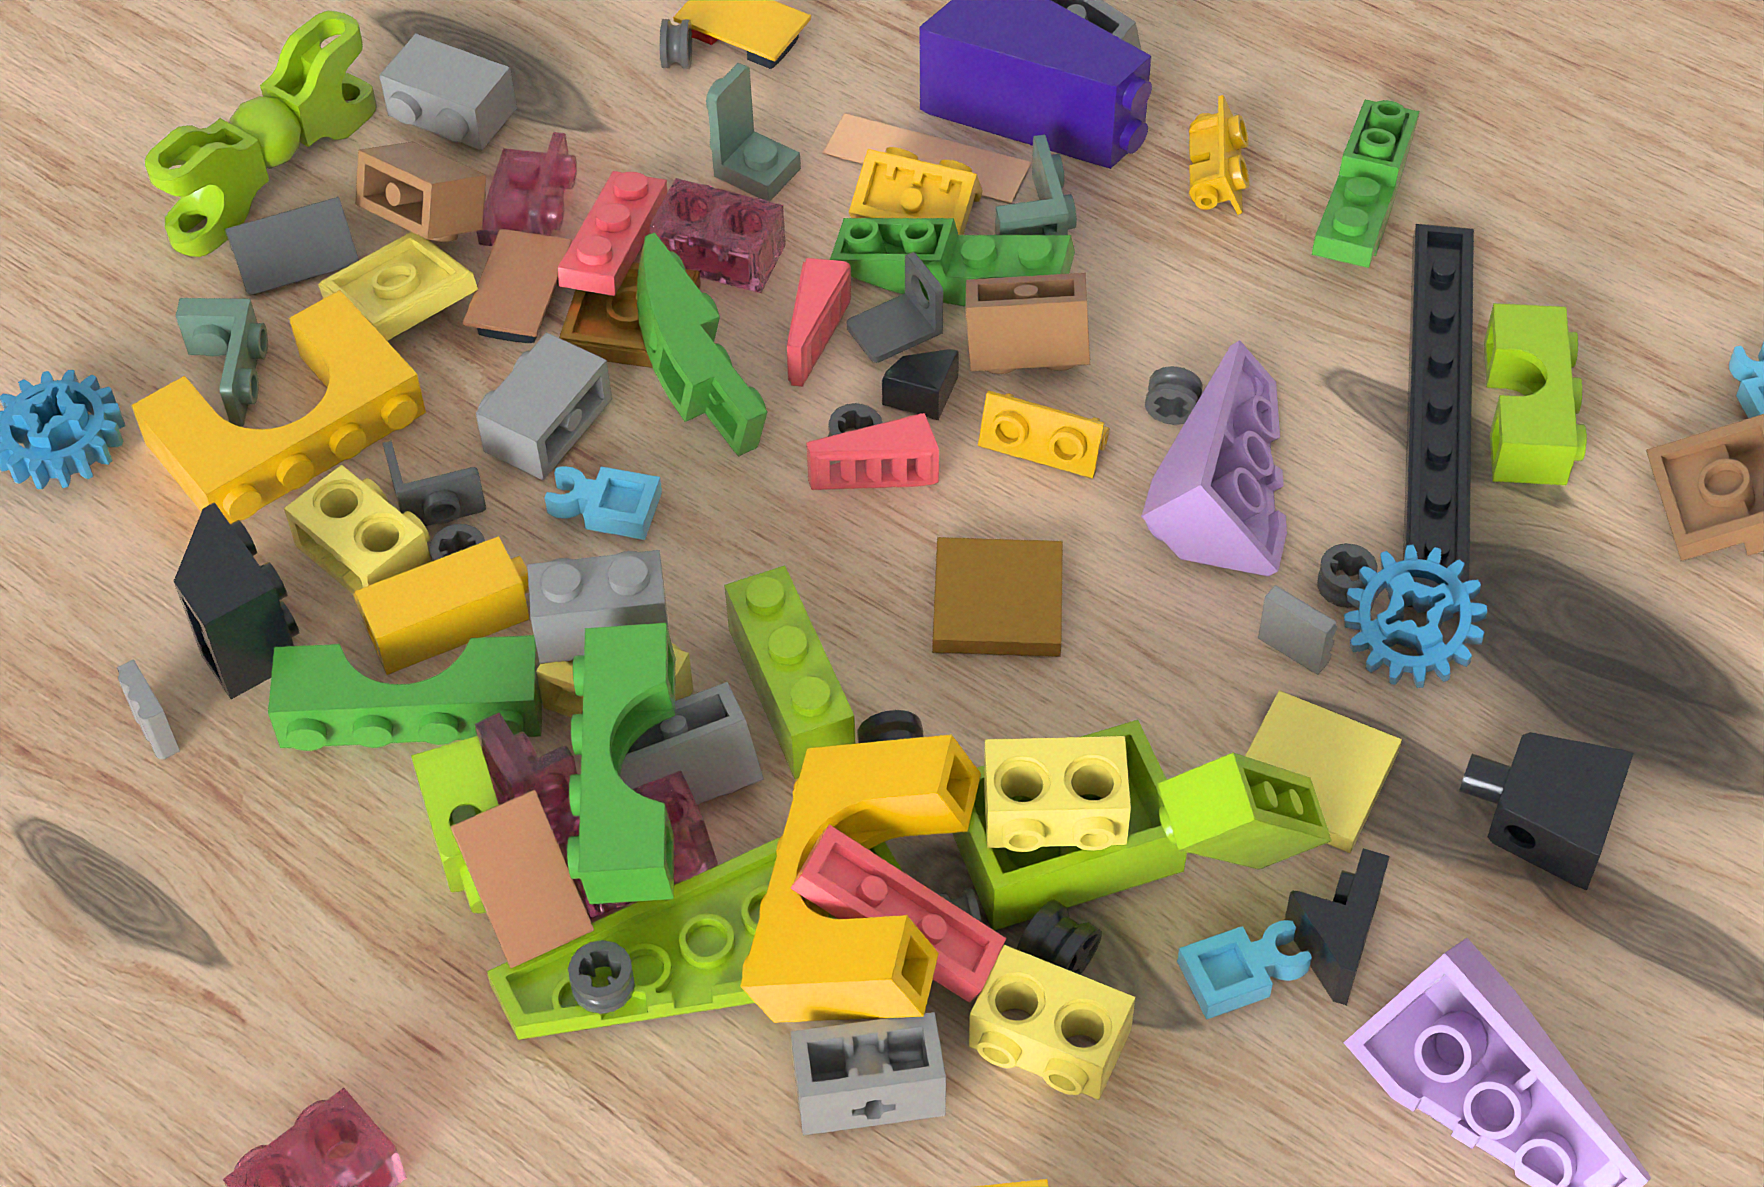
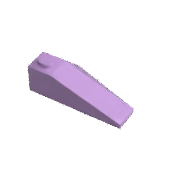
[1141,340,1287,576]
[1344,938,1651,1187]

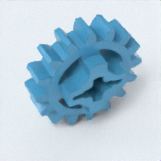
[0,370,125,489]
[1344,545,1487,688]

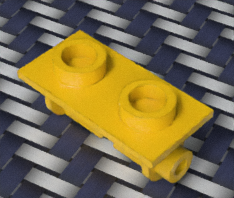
[1189,95,1250,215]
[978,390,1110,479]

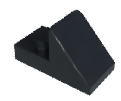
[1284,848,1390,1006]

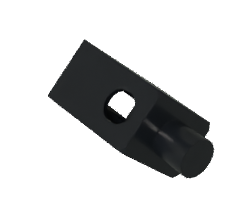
[1459,732,1634,890]

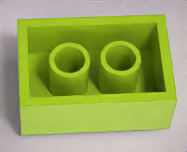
[952,720,1187,930]

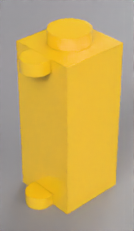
[353,536,530,675]

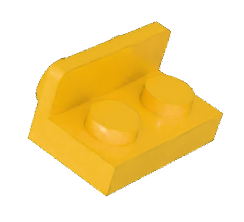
[849,147,983,235]

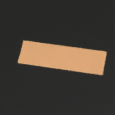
[823,113,1032,203]

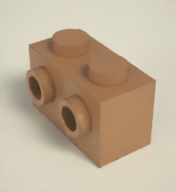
[355,141,486,242]
[965,273,1090,374]

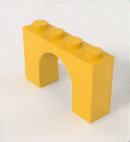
[131,290,426,524]
[740,734,981,1023]

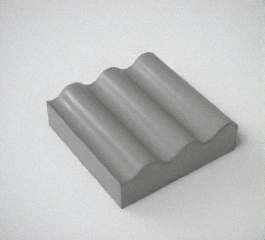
[1258,585,1337,675]
[117,659,180,759]

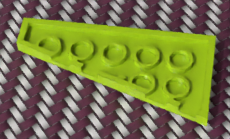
[487,837,903,1040]

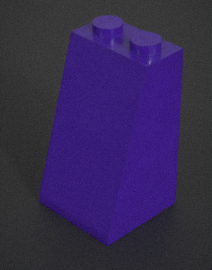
[919,0,1152,169]

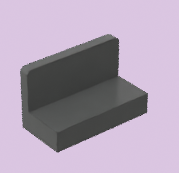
[225,197,359,295]

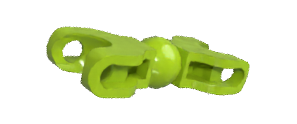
[145,10,376,257]

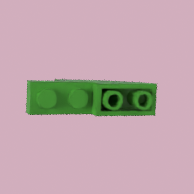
[1312,99,1420,268]
[830,218,1075,307]
[636,232,768,457]

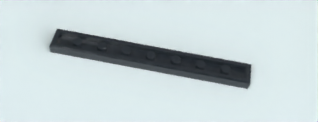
[1403,224,1474,612]

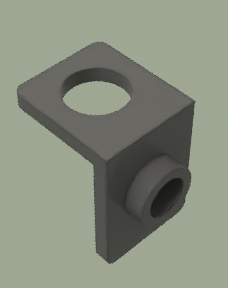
[846,252,943,363]
[382,440,486,526]

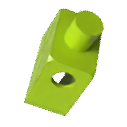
[411,736,499,914]

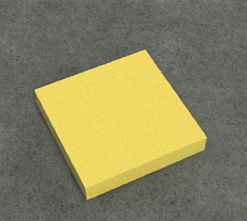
[318,232,478,341]
[1245,690,1402,854]

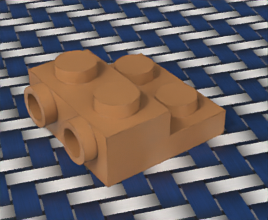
[1646,414,1764,561]

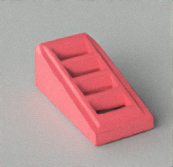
[787,258,851,387]
[806,413,939,490]

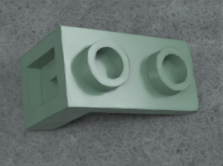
[706,63,801,203]
[995,134,1077,235]
[176,298,268,426]

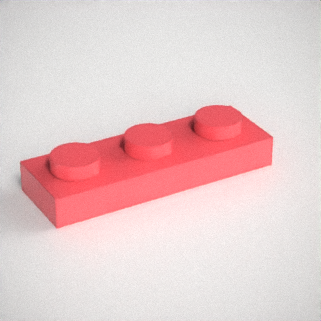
[558,171,668,296]
[791,825,1007,1003]

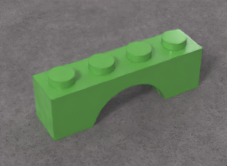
[567,623,676,904]
[268,635,542,751]

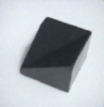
[882,349,959,420]

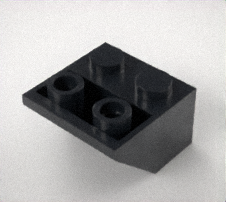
[174,502,300,699]

